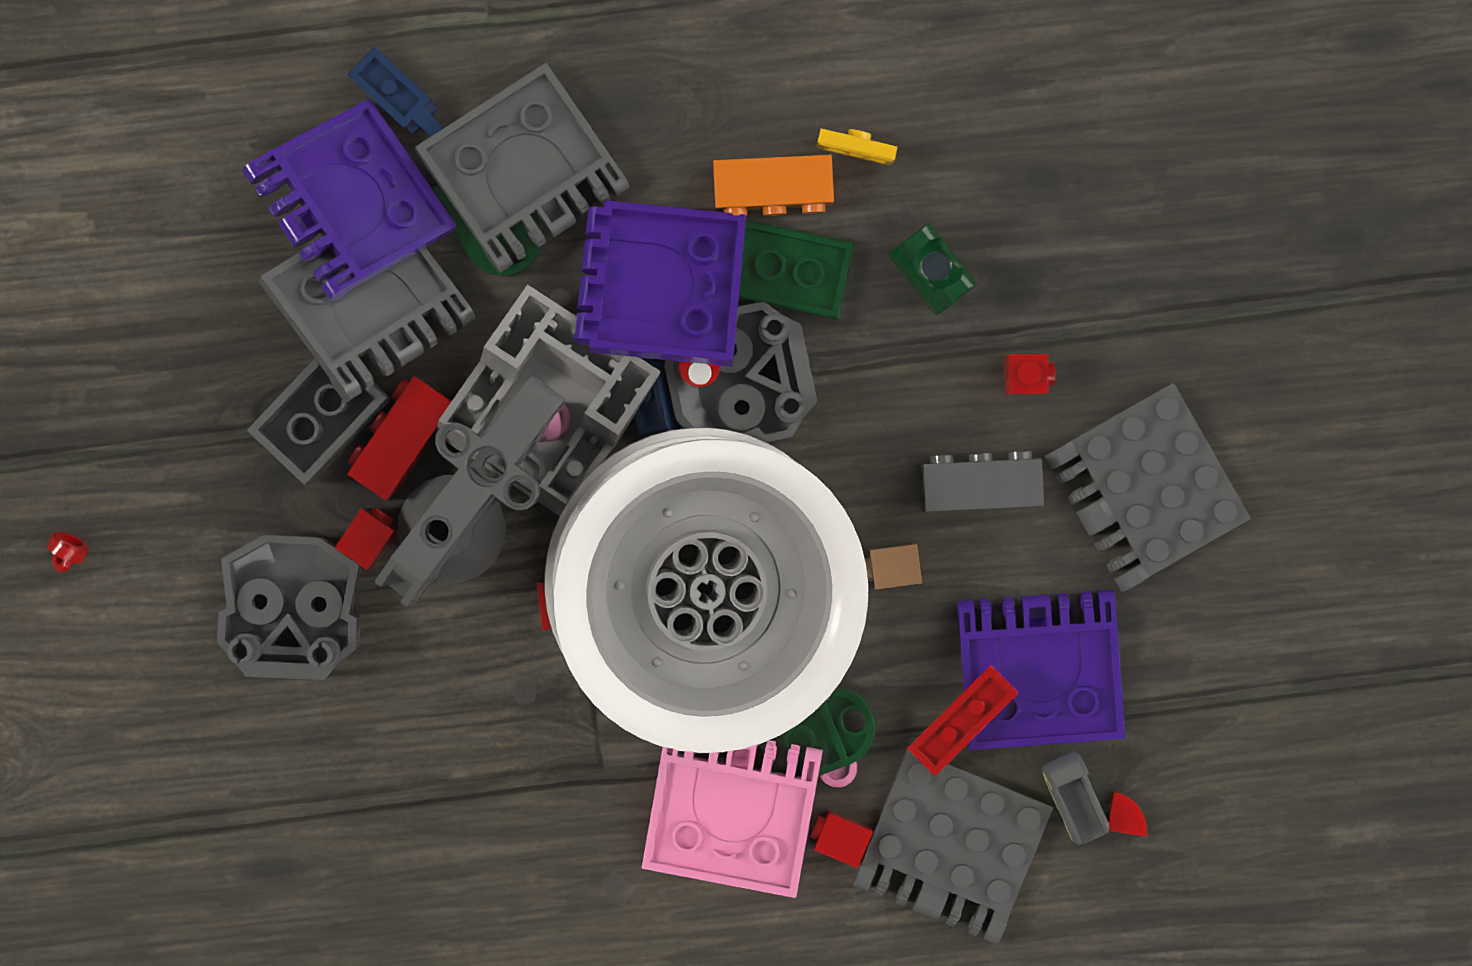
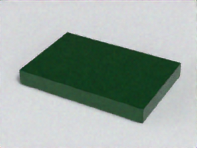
[739,220,855,320]

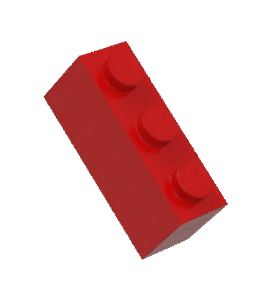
[347,376,452,501]

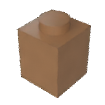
[865,543,922,590]

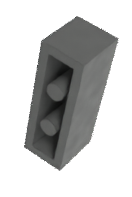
[921,451,1044,512]

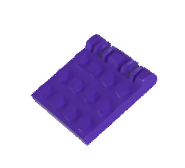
[242,98,457,301]
[957,589,1126,750]

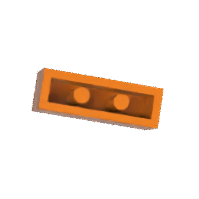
[713,155,834,216]

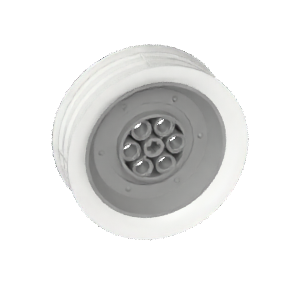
[545,428,868,753]

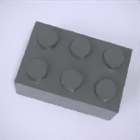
[247,358,392,485]

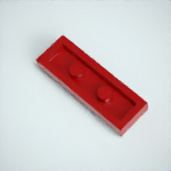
[907,664,1019,776]

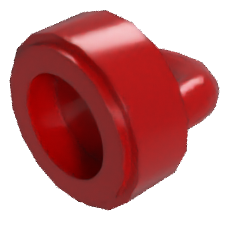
[47,531,89,573]

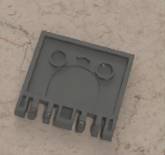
[415,63,630,273]
[259,248,475,402]
[1044,383,1251,592]
[852,747,1054,945]

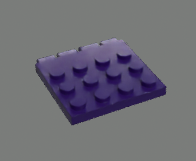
[574,200,746,367]

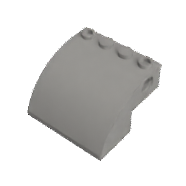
[435,284,661,516]

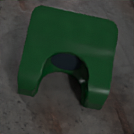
[888,222,978,316]

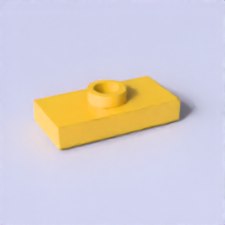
[817,128,897,166]

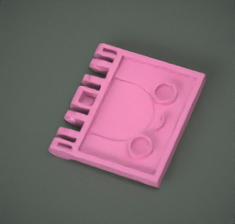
[642,740,823,898]

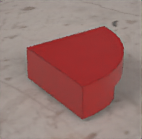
[1107,791,1147,837]

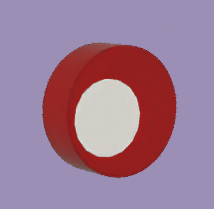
[678,362,720,388]

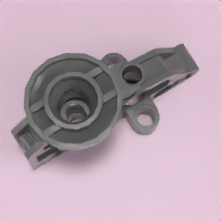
[375,375,566,607]

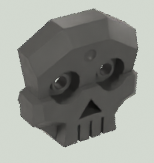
[664,302,817,443]
[217,534,362,680]

